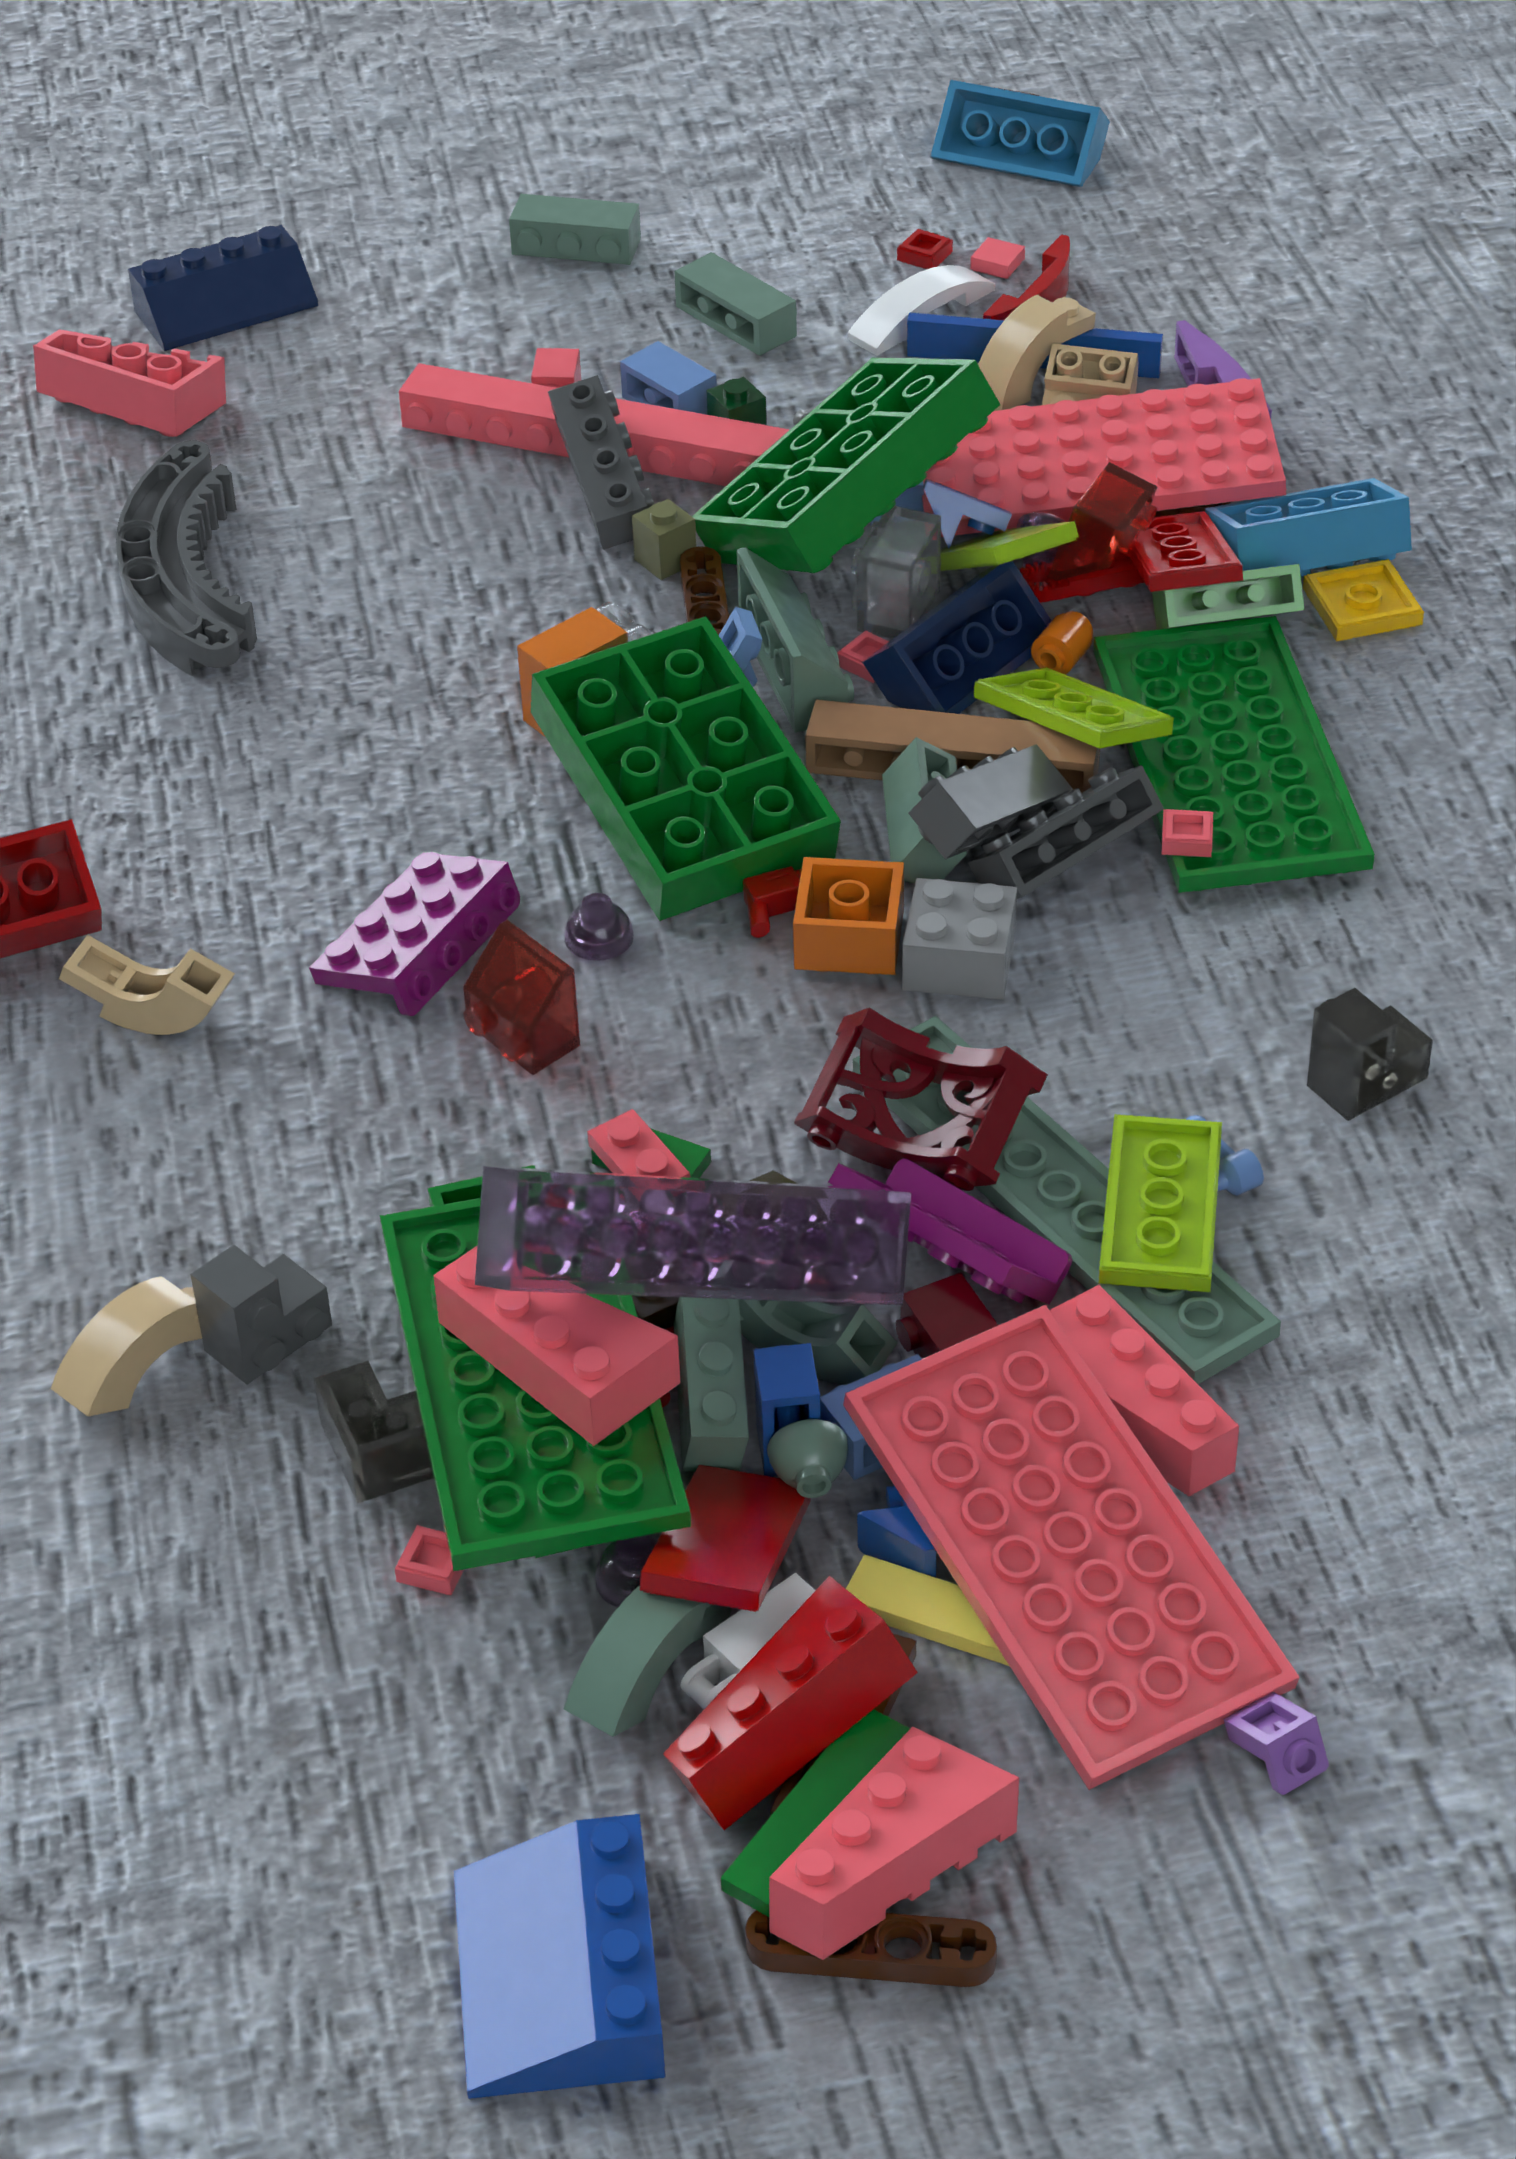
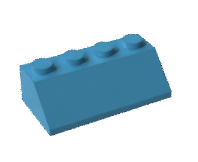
[931,80,1110,187]
[1205,478,1412,577]

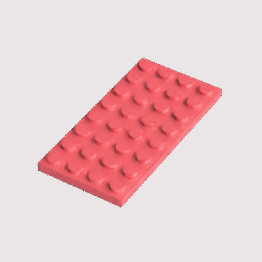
[922,378,1286,539]
[843,1305,1300,1790]

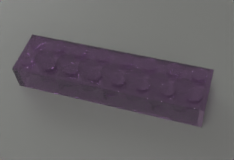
[475,1166,911,1305]

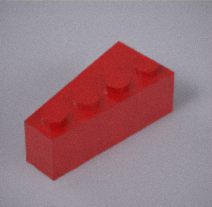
[663,1576,918,1831]

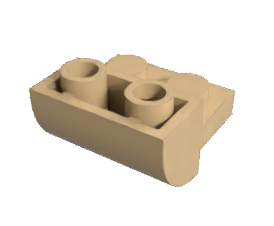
[1042,343,1138,405]

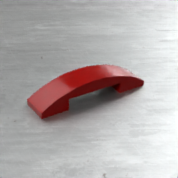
[983,234,1070,320]

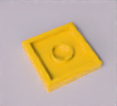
[1303,559,1424,642]

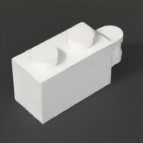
[680,1573,816,1710]

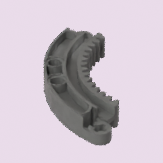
[116,440,257,676]

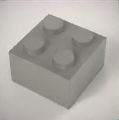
[902,878,1017,1000]

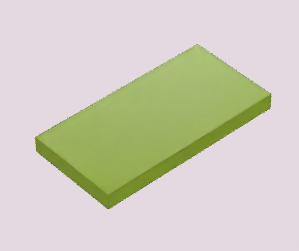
[920,521,1079,572]
[974,667,1174,749]
[1098,1114,1222,1292]

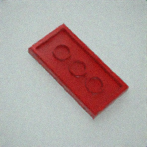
[1117,511,1243,592]
[640,1465,811,1612]

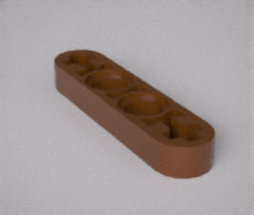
[680,546,729,635]
[745,1910,997,1987]

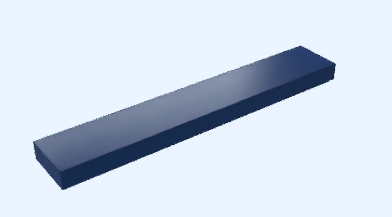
[907,312,1163,378]

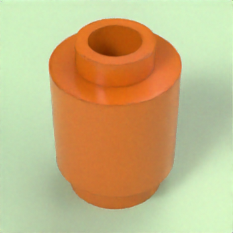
[1031,611,1093,675]

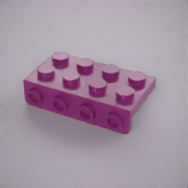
[309,852,520,1016]
[828,1159,1072,1305]

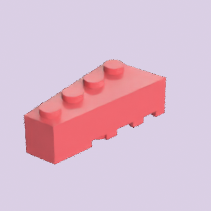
[33,329,226,437]
[769,1726,1019,1960]

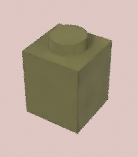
[632,499,696,580]

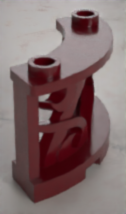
[794,1007,1048,1191]

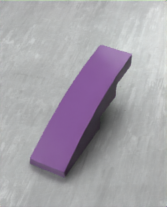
[1174,320,1272,419]

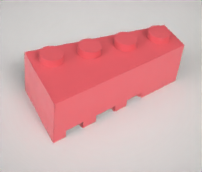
[433,1245,681,1446]
[1050,1285,1239,1496]

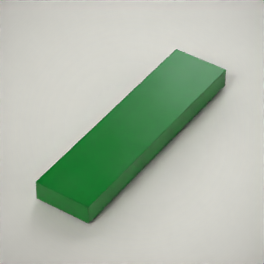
[721,1709,911,1917]

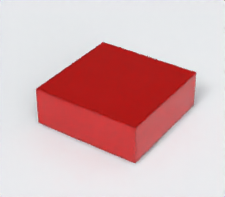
[897,229,953,270]

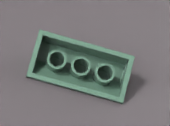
[737,547,854,733]

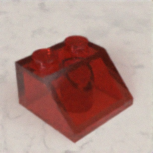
[1048,462,1158,581]
[463,920,580,1075]

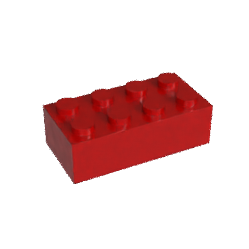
[0,819,102,958]

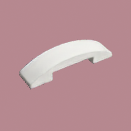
[848,265,995,356]

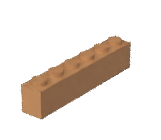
[805,700,1100,793]

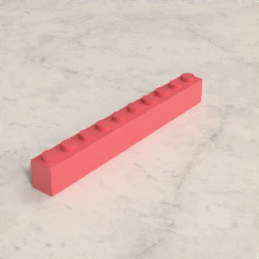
[399,363,790,486]

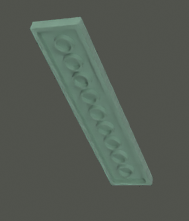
[853,1016,1281,1384]

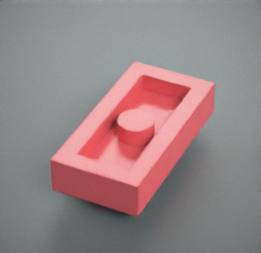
[587,1109,691,1206]

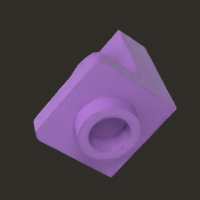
[1224,1692,1329,1795]

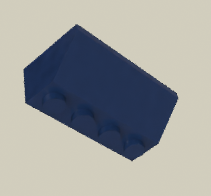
[128,225,318,351]
[862,561,1052,714]

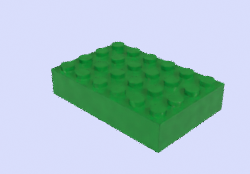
[692,357,1001,573]
[531,616,841,921]

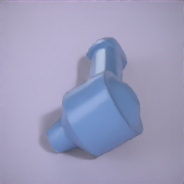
[1186,1115,1264,1196]

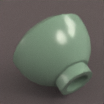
[767,1419,848,1498]

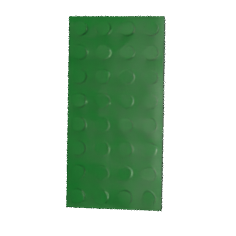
[1093,616,1375,893]
[380,1177,691,1571]

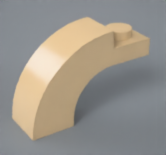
[978,295,1096,411]
[59,935,235,1035]
[51,1276,202,1417]

